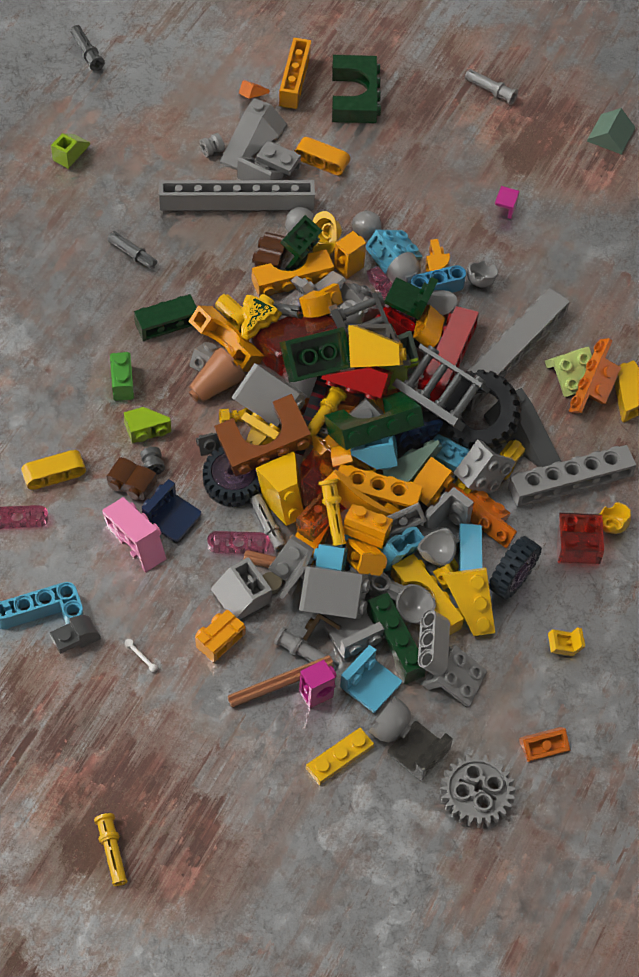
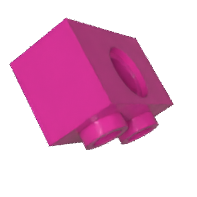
[299,660,337,709]

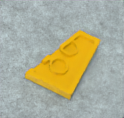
[442,567,495,636]

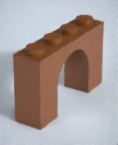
[214,394,313,476]

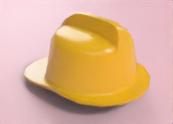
[313,211,342,255]

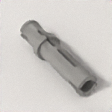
[250,494,286,553]

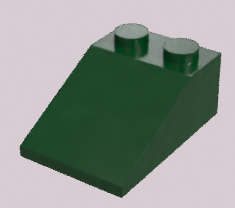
[279,327,353,383]

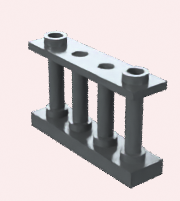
[329,288,389,369]
[392,344,490,432]

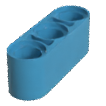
[411,265,466,293]

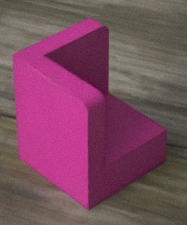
[495,186,520,219]

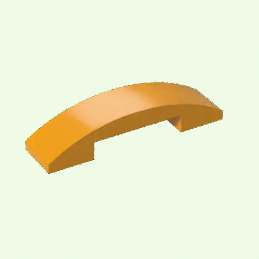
[325,469,400,517]

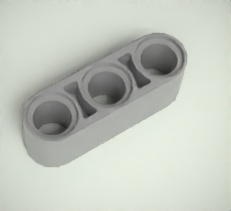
[418,609,450,676]

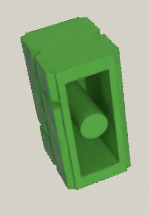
[110,352,134,401]

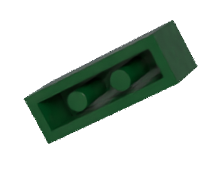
[134,294,197,341]

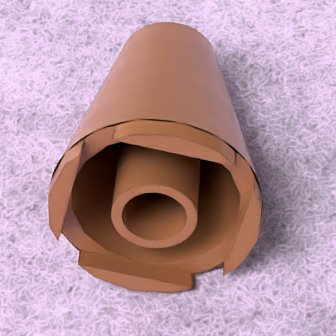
[188,347,246,402]

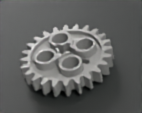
[440,754,516,828]

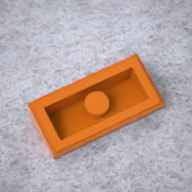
[239,80,270,99]
[519,727,571,762]

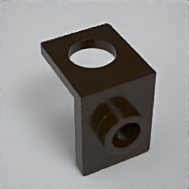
[302,613,342,641]

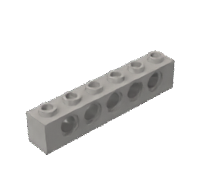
[508,445,636,507]

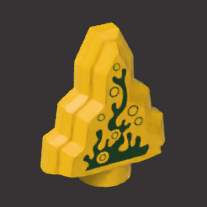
[241,294,282,341]

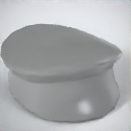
[426,290,458,321]

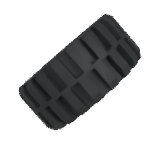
[442,370,522,449]

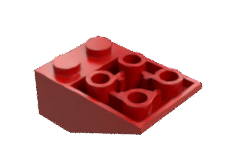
[321,366,393,400]

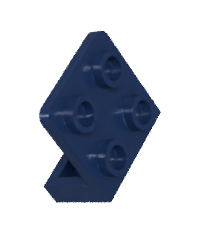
[395,419,444,451]
[142,479,201,542]

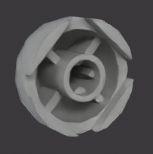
[369,696,411,742]

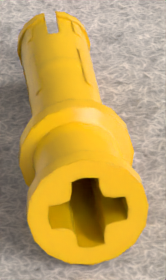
[307,386,347,437]
[318,478,346,546]
[94,813,128,887]

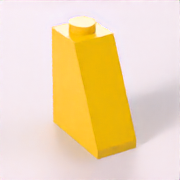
[348,325,406,367]
[614,360,639,423]

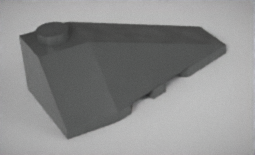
[483,388,561,467]

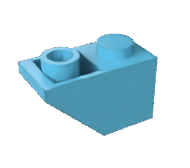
[313,544,348,570]

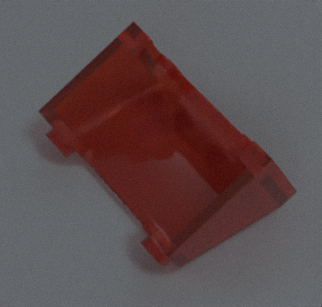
[251,312,337,376]

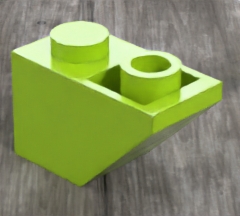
[51,133,90,168]
[123,407,172,443]

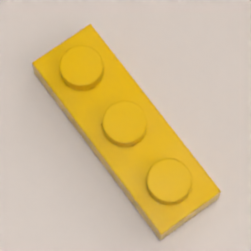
[306,727,374,785]

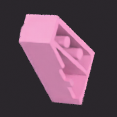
[102,497,167,573]

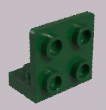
[280,215,323,271]
[384,277,438,320]

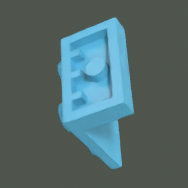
[366,230,423,274]
[340,645,402,713]

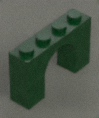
[332,55,381,123]
[324,391,424,450]

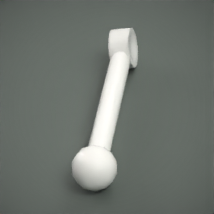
[125,639,158,672]

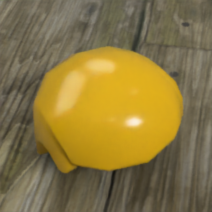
[598,502,631,534]

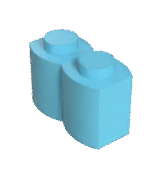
[380,527,424,568]

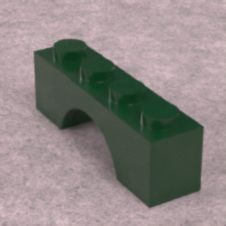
[367,592,426,684]

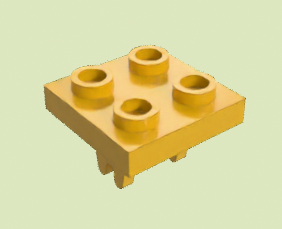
[241,412,281,445]

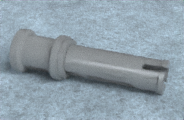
[465,68,518,105]
[274,627,339,671]

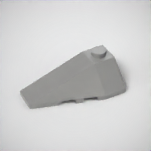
[220,98,287,170]

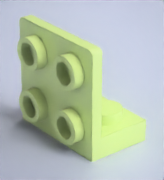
[545,346,592,397]

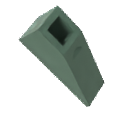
[382,440,443,482]

